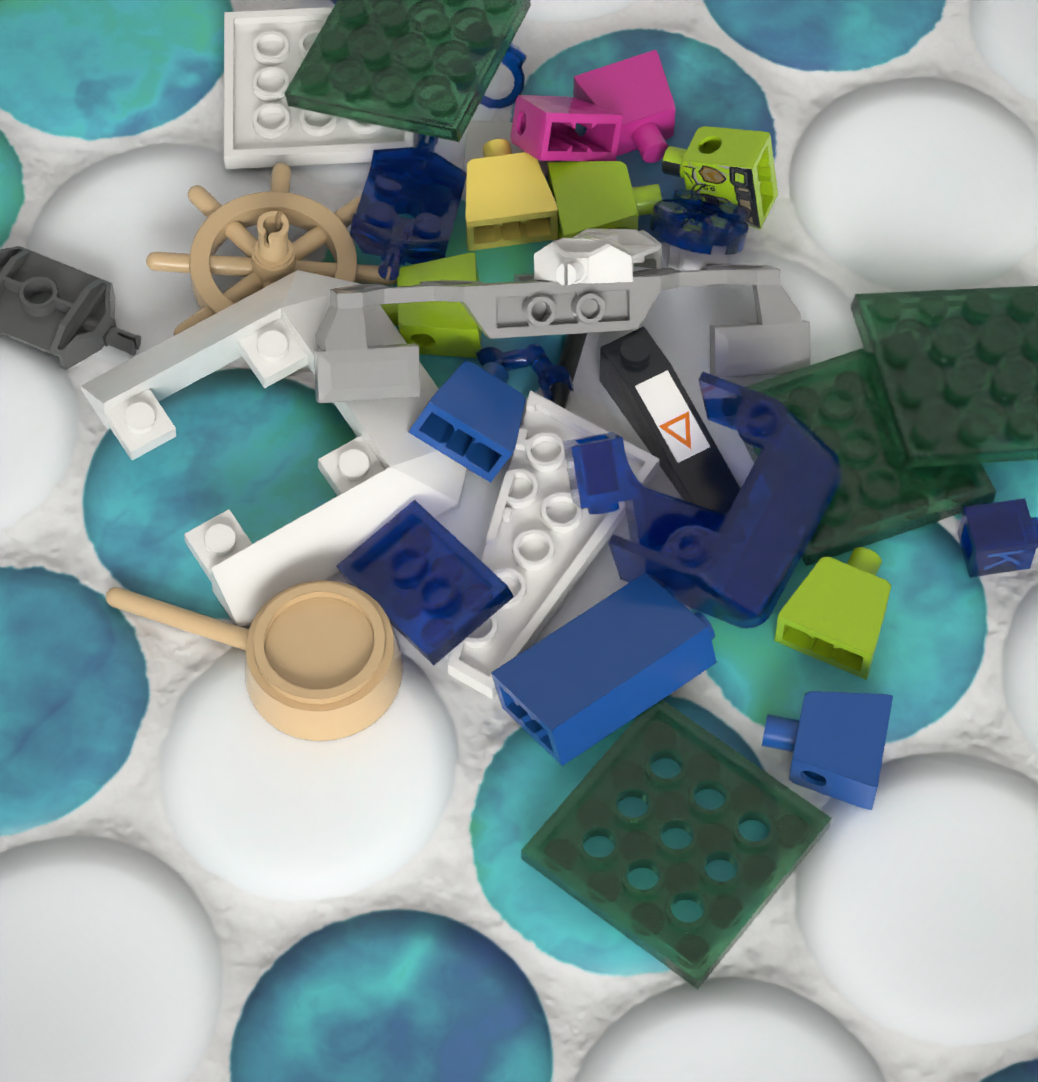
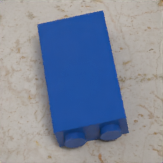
[491,573,717,766]

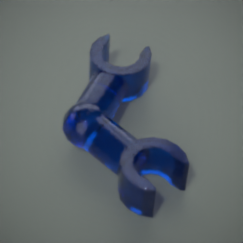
[476,344,574,403]

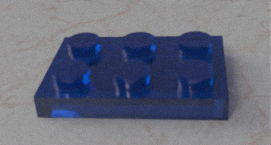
[336,500,514,666]

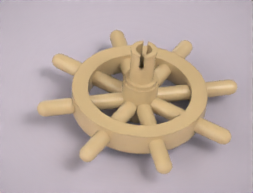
[146,163,398,336]

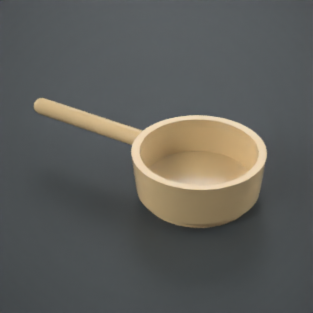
[106,580,403,741]

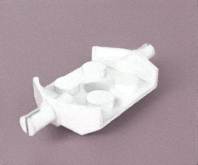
[534,228,662,285]

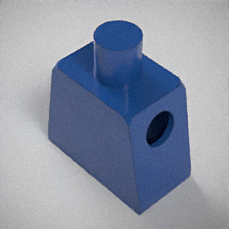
[408,361,526,483]
[762,691,893,810]

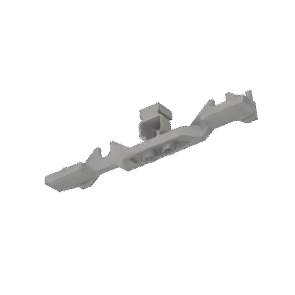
[314,264,810,403]

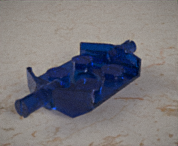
[350,130,467,281]

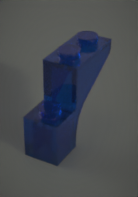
[563,432,744,566]

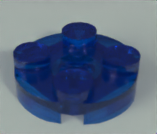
[649,189,749,255]

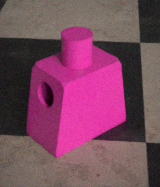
[573,49,675,163]
[510,95,623,161]

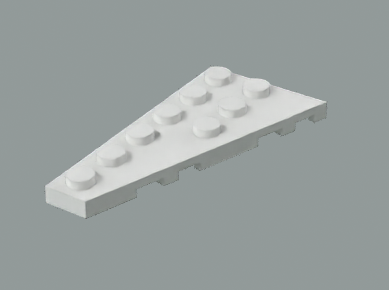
[447,390,659,699]

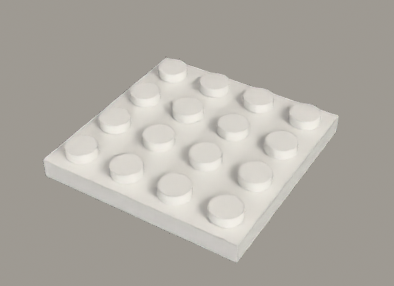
[224,3,415,169]

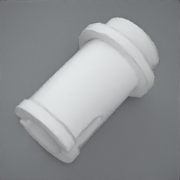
[667,236,729,271]

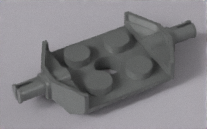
[0,246,141,370]

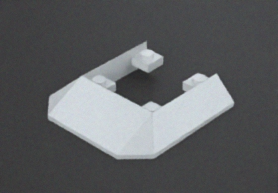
[81,270,467,628]

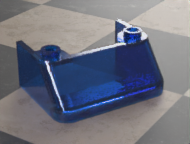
[608,372,841,628]

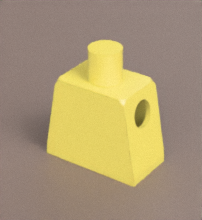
[465,139,558,251]

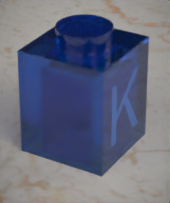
[957,498,1038,577]

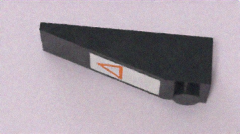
[599,326,748,528]

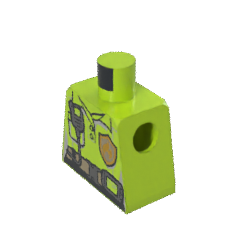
[662,126,778,229]

